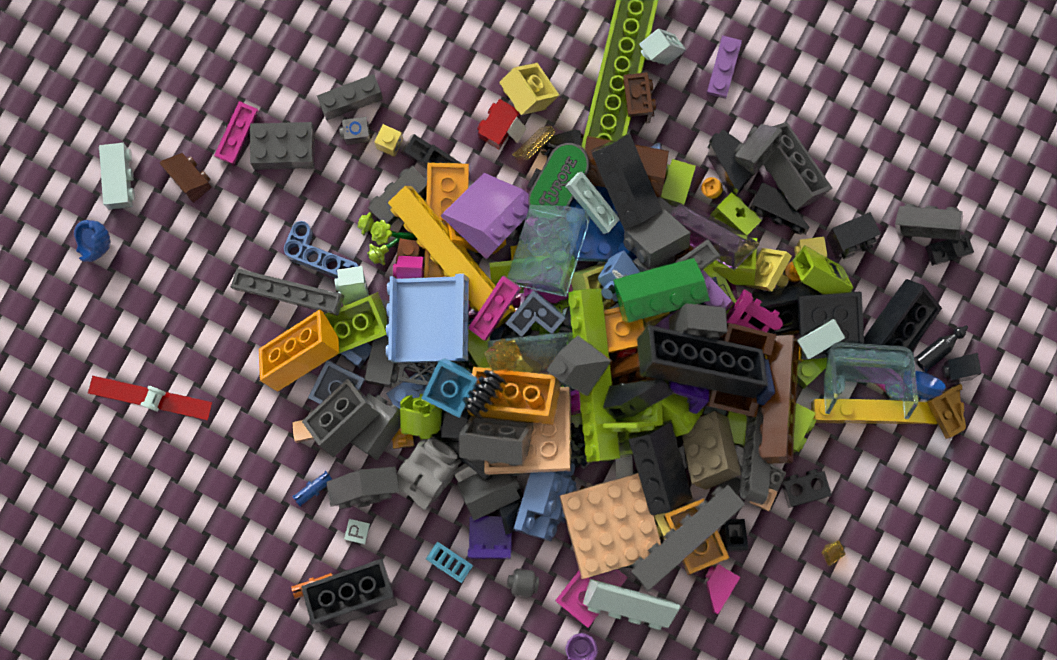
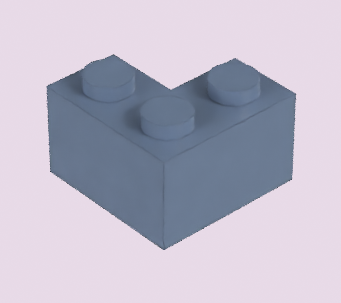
[506,290,566,337]

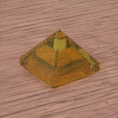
[822,540,846,567]

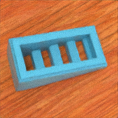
[426,541,473,583]

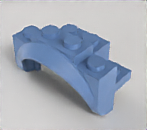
[514,463,577,541]

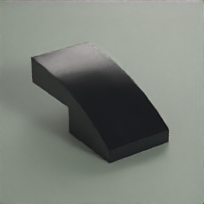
[925,234,974,266]

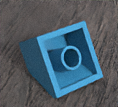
[421,358,478,418]

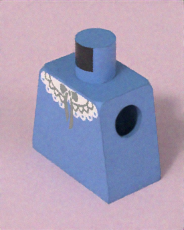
[598,250,640,301]

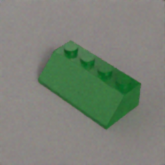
[613,258,710,323]

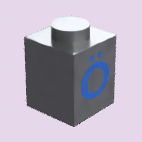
[339,117,371,145]

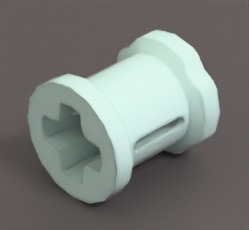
[141,386,166,412]

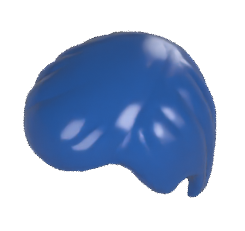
[74,220,111,262]

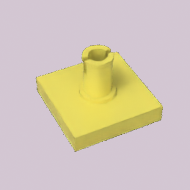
[746,248,792,292]

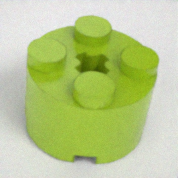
[400,394,443,439]

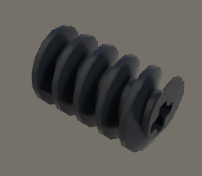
[462,370,508,419]

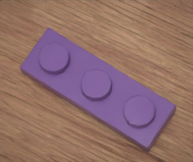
[707,35,742,99]

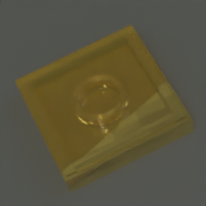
[512,126,556,160]

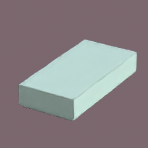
[797,319,845,359]

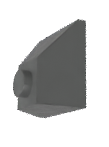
[547,336,612,396]

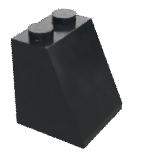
[707,129,754,196]

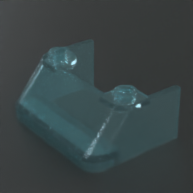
[824,342,918,419]

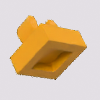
[392,427,414,449]

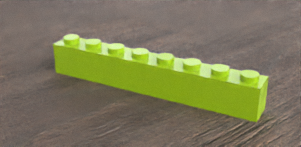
[568,289,620,462]

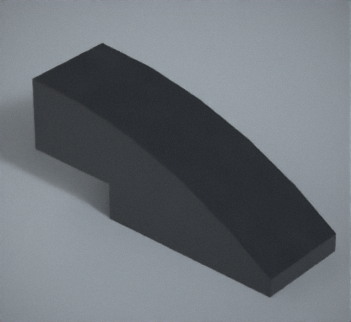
[400,134,462,169]

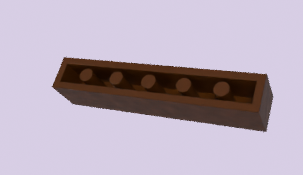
[759,335,799,464]

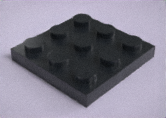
[797,291,865,360]

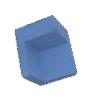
[341,343,372,369]

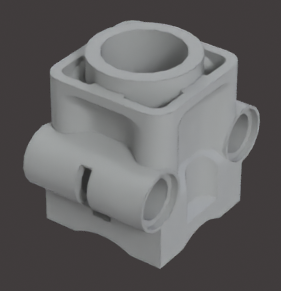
[397,438,462,510]

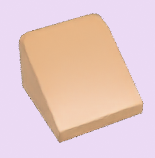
[292,420,314,443]

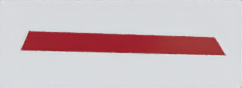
[88,375,212,420]

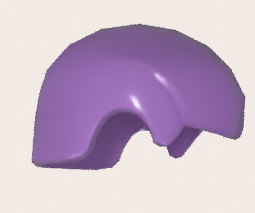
[565,633,598,660]

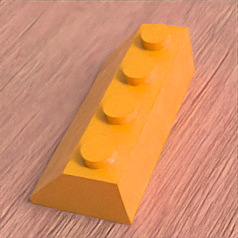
[259,310,339,392]

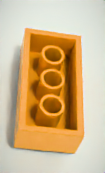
[468,367,561,425]

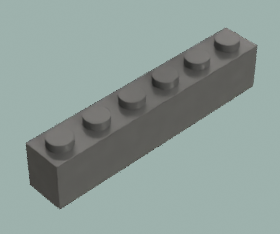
[631,485,745,591]

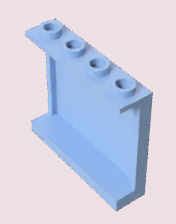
[386,274,469,363]

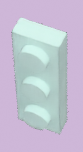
[565,172,620,234]

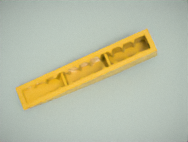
[811,399,938,424]

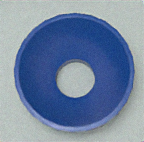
[907,371,946,400]

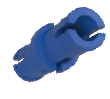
[292,471,333,507]

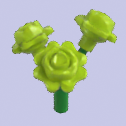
[357,212,417,265]

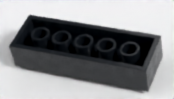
[637,325,768,399]

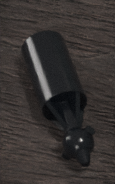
[914,325,968,372]

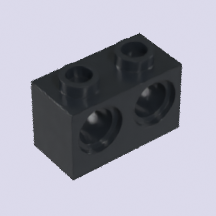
[781,469,832,508]

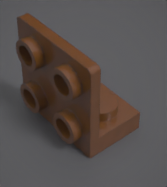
[623,72,656,123]

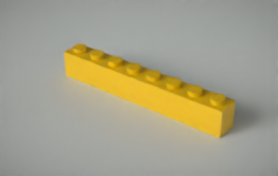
[388,186,516,328]

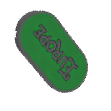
[528,143,590,221]

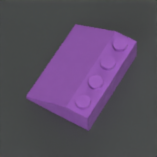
[441,173,531,259]

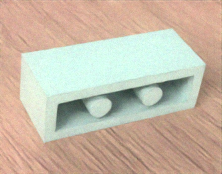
[639,28,686,65]
[99,143,135,210]

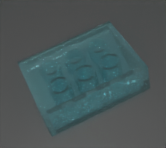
[507,205,590,297]

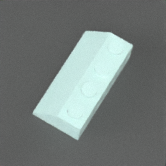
[583,579,680,630]

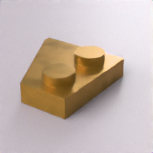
[927,383,966,439]

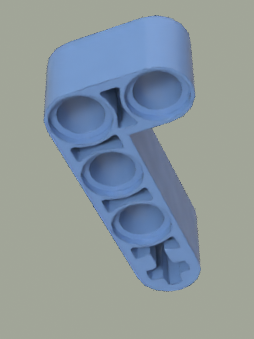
[284,221,359,278]

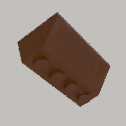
[585,136,669,198]

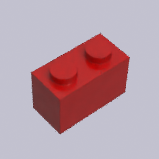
[477,99,521,150]

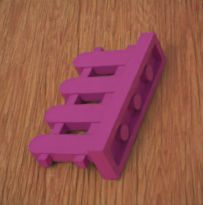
[726,289,783,332]

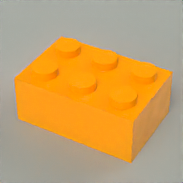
[664,498,729,575]

